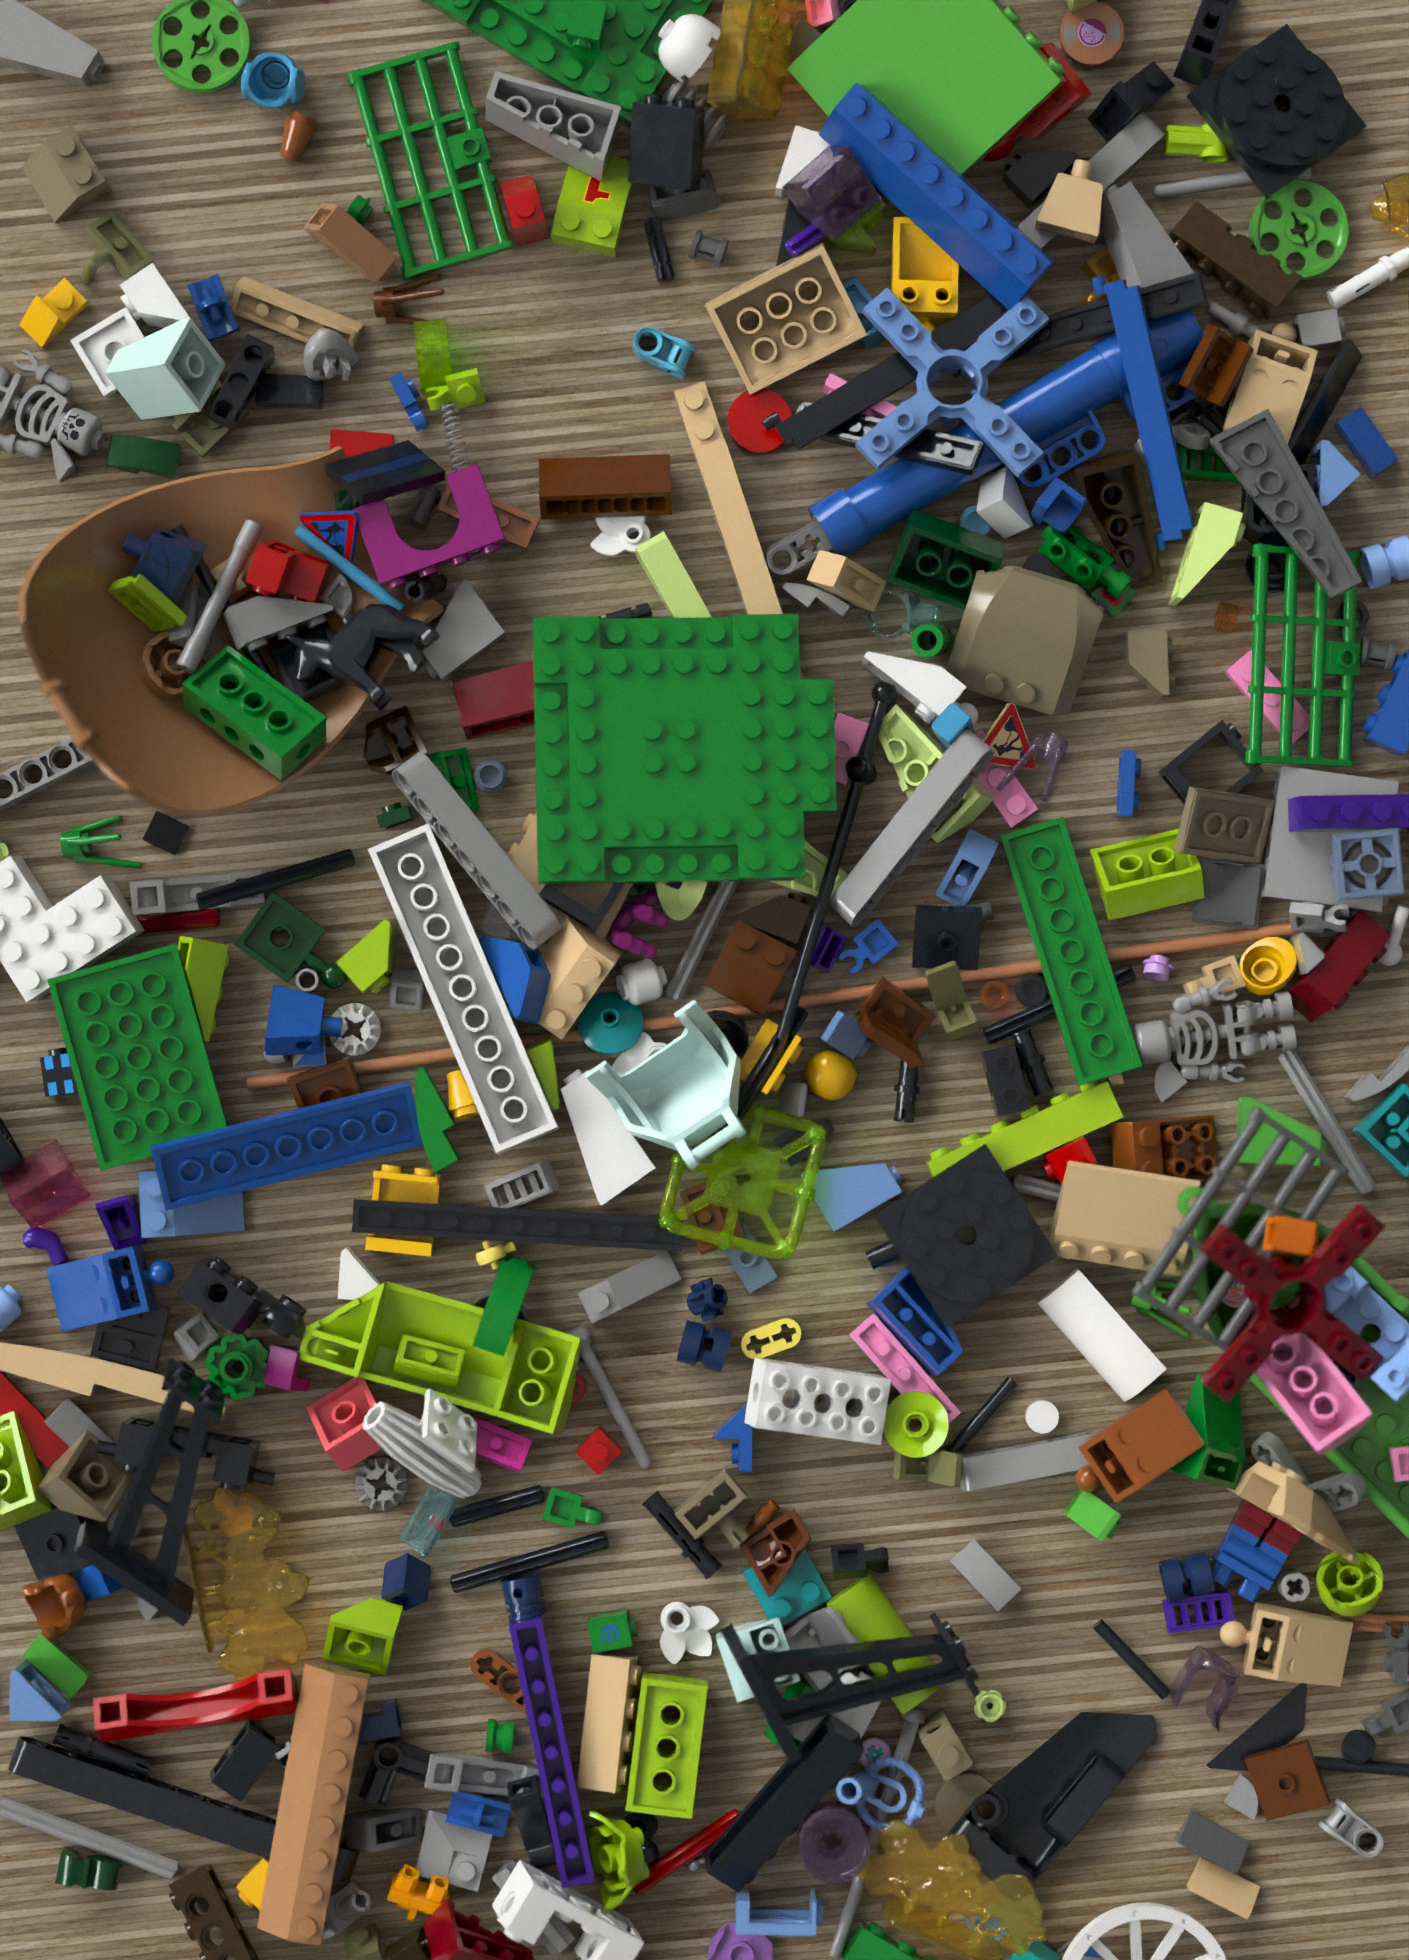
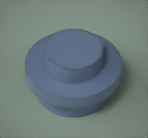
[474,760,507,793]

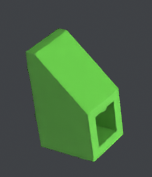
[1063,1488,1121,1542]

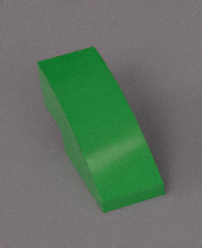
[415,1067,460,1172]

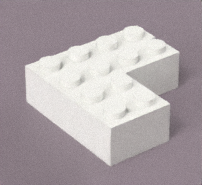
[0,855,145,1002]

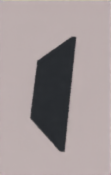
[1207,1683,1306,1771]

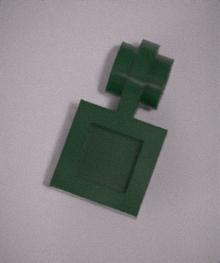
[376,802,423,830]

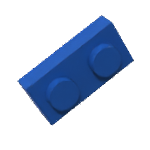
[1116,750,1141,818]

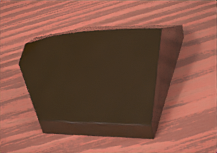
[363,705,429,775]

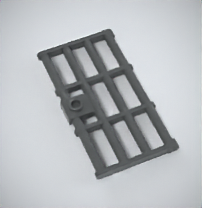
[1131,1106,1350,1351]

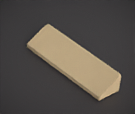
[230,277,363,349]

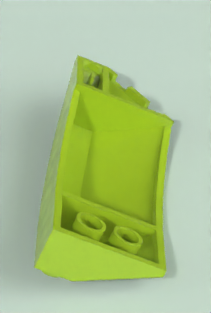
[299,1282,582,1434]

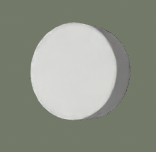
[1025,1400,1059,1434]

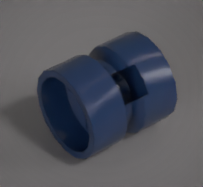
[676,1320,732,1373]
[1159,1551,1215,1603]

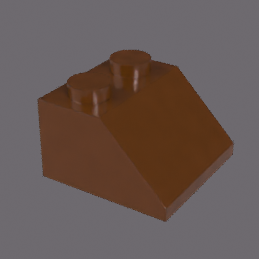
[703,920,797,1016]

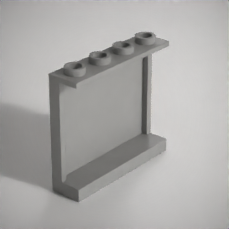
[1261,766,1402,914]

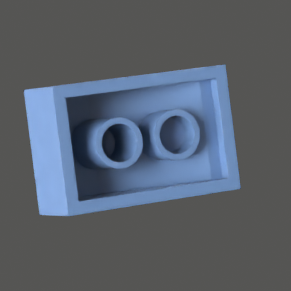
[138,1170,246,1238]

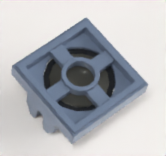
[1329,828,1405,901]

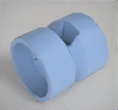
[1359,536,1409,589]

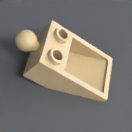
[1223,323,1318,444]
[1220,1601,1353,1687]

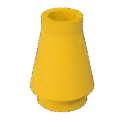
[446,1070,479,1120]

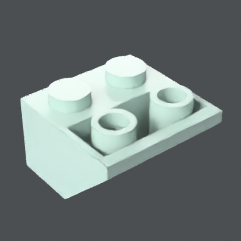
[716,1617,800,1703]

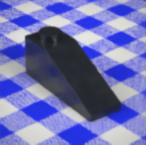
[1173,0,1237,86]

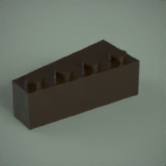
[1169,201,1302,321]

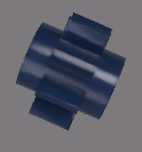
[687,1278,728,1321]

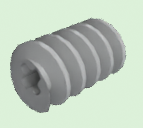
[663,78,728,150]

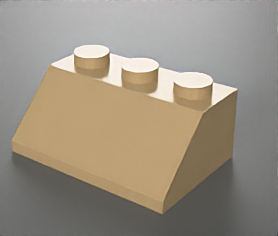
[538,915,622,1040]

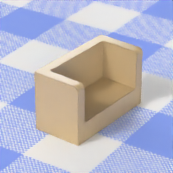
[806,550,887,612]

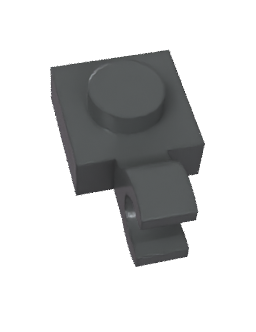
[1383,1622,1409,1684]
[1361,1688,1409,1736]

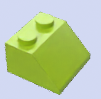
[336,918,395,994]

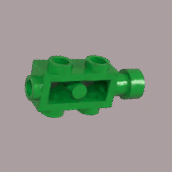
[1038,525,1132,599]

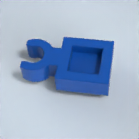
[389,372,428,432]
[838,919,899,975]

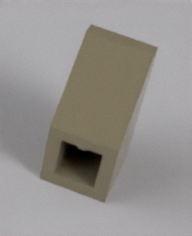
[1124,629,1175,698]

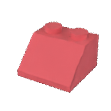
[306,1377,382,1472]

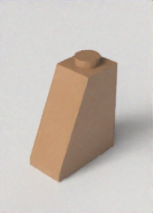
[303,203,397,282]

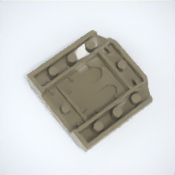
[946,566,1104,715]

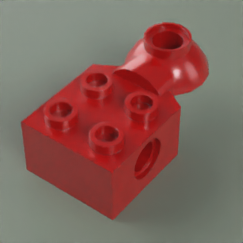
[983,42,1092,162]

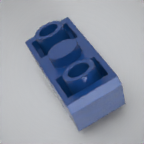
[479,936,551,1024]

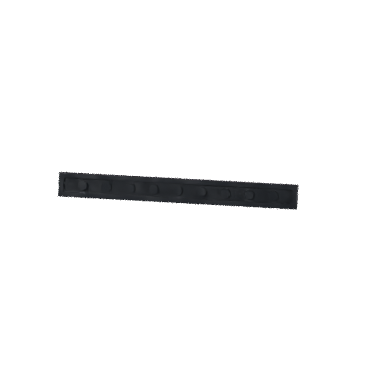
[352,1199,683,1252]

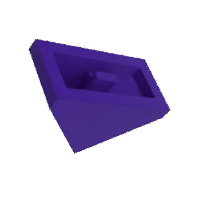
[95,1194,147,1250]

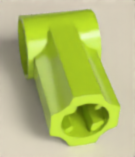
[1164,124,1229,163]

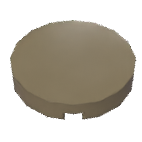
[934,1772,996,1832]

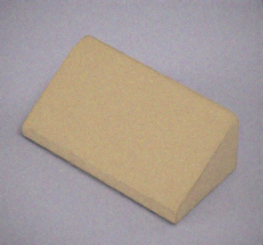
[1186,1856,1260,1920]

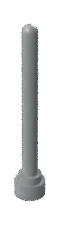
[1153,168,1311,198]
[566,1323,652,1469]

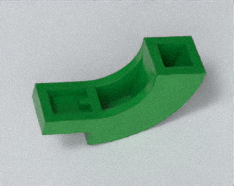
[472,1256,536,1357]

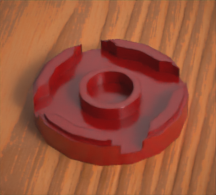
[727,389,792,455]

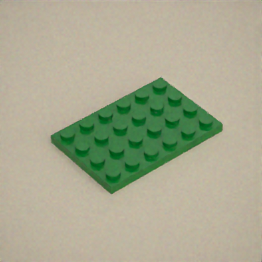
[47,944,228,1171]

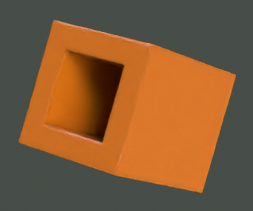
[1263,1216,1319,1257]

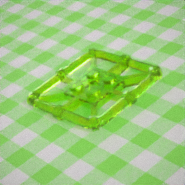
[658,1104,827,1260]

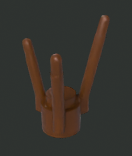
[373,274,444,328]

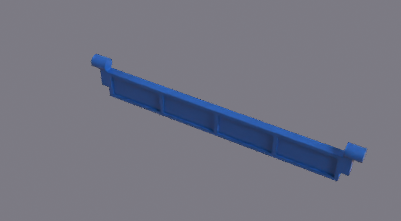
[1091,275,1195,551]

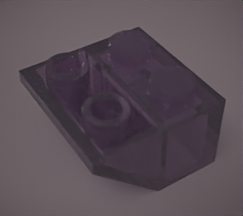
[783,146,882,241]

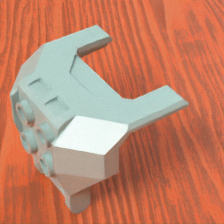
[585,1000,747,1170]

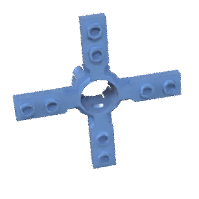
[855,288,1049,478]

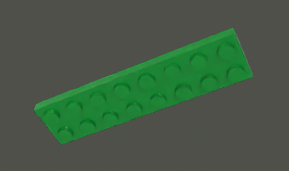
[1000,817,1142,1087]

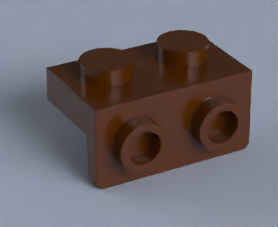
[1178,324,1254,407]

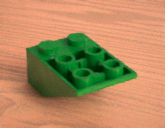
[1169,1373,1245,1490]

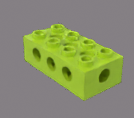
[626,1672,708,1819]

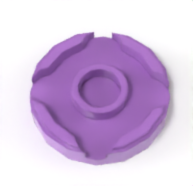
[708,1921,774,1960]

